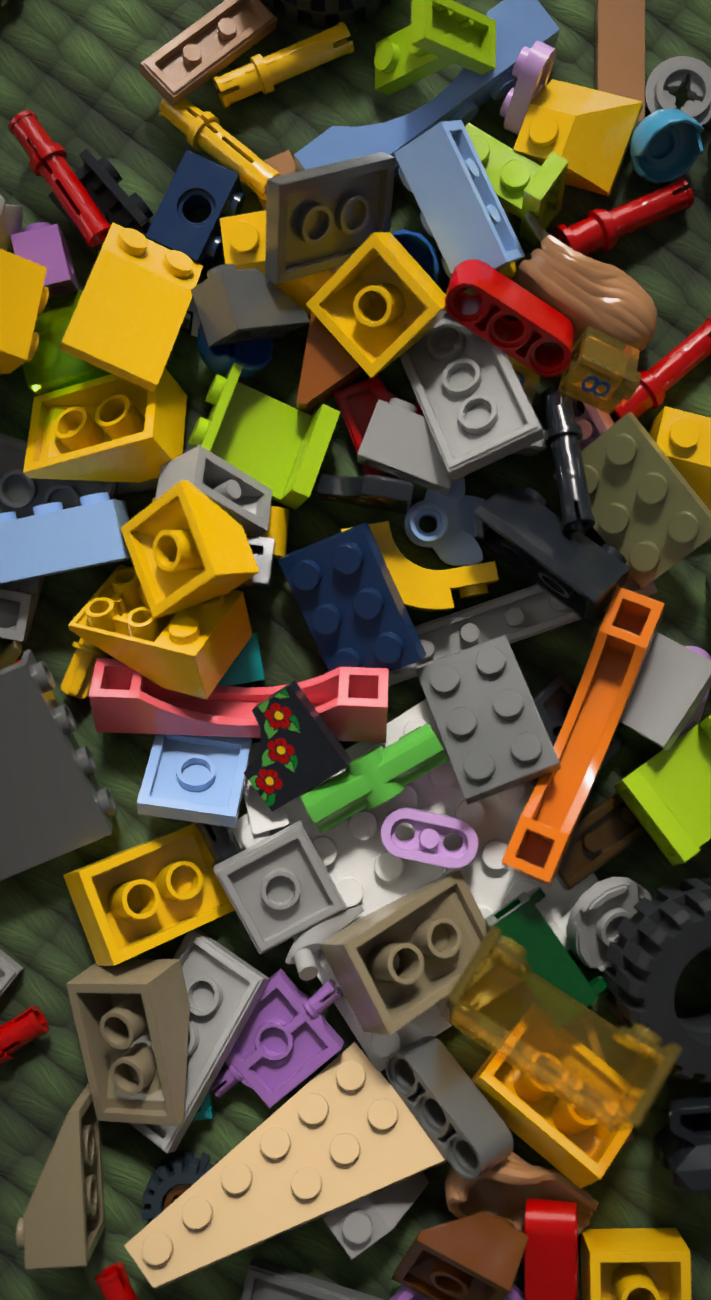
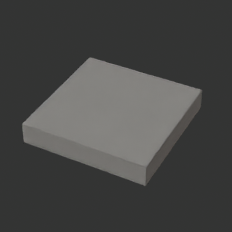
[619,632,711,751]
[214,820,347,954]

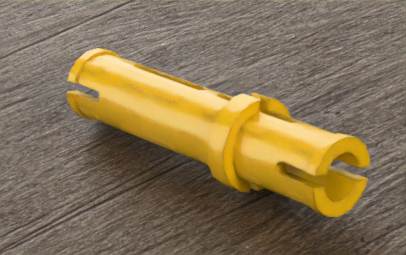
[213,21,354,108]
[159,98,281,201]

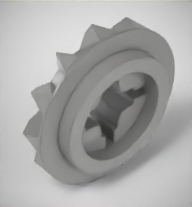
[645,56,711,126]

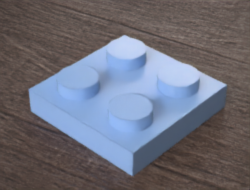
[137,734,252,828]

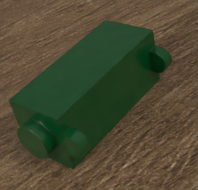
[485,886,608,1027]

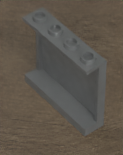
[0,649,118,881]

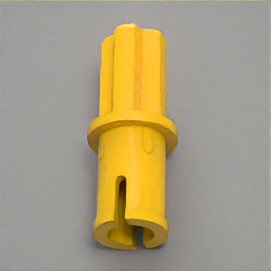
[60,637,110,699]

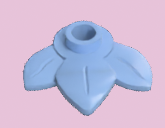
[404,476,486,566]

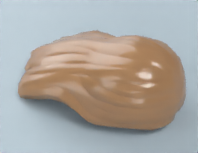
[513,234,658,363]
[445,1152,599,1236]

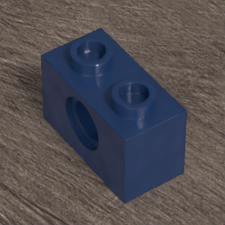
[145,150,246,275]

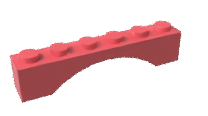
[89,658,389,743]

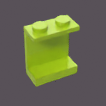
[188,362,340,510]
[613,715,711,866]

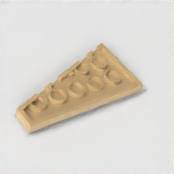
[124,1042,448,1289]

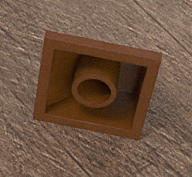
[391,1212,529,1300]

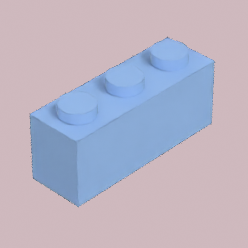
[394,120,525,278]
[0,492,131,585]

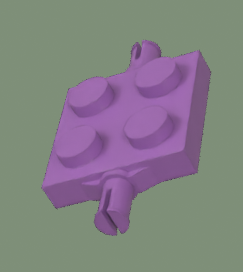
[210,969,344,1108]

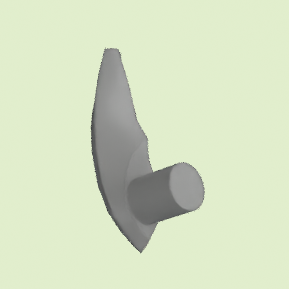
[285,905,364,981]

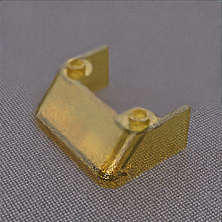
[441,925,682,1133]

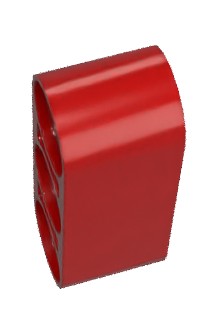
[445,259,575,377]
[524,1197,578,1300]

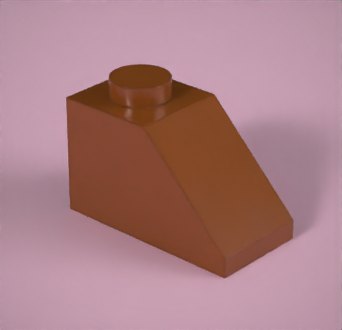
[296,312,363,414]

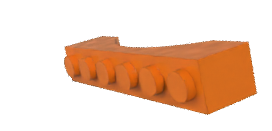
[501,586,665,887]

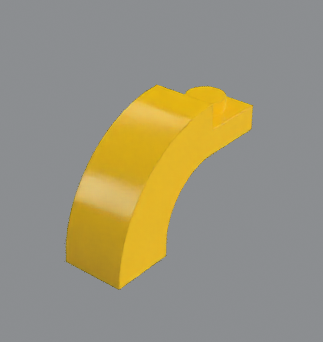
[341,521,499,612]

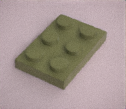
[553,412,711,589]

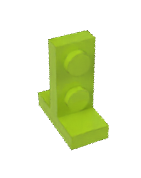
[374,0,496,95]
[465,122,569,245]

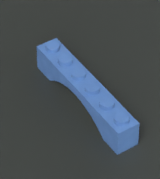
[294,0,560,177]

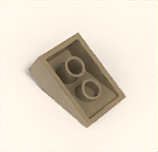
[319,870,503,1036]
[66,959,190,1126]
[16,1083,106,1269]

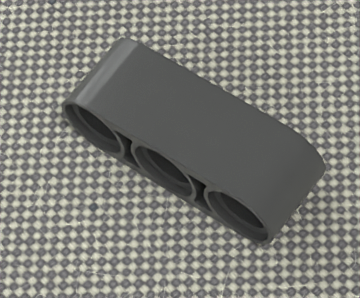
[386,1036,513,1180]

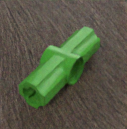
[300,723,449,833]

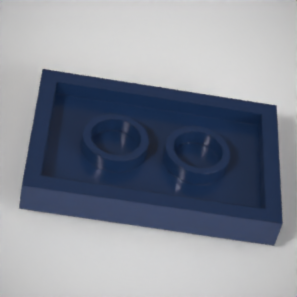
[278,522,426,672]

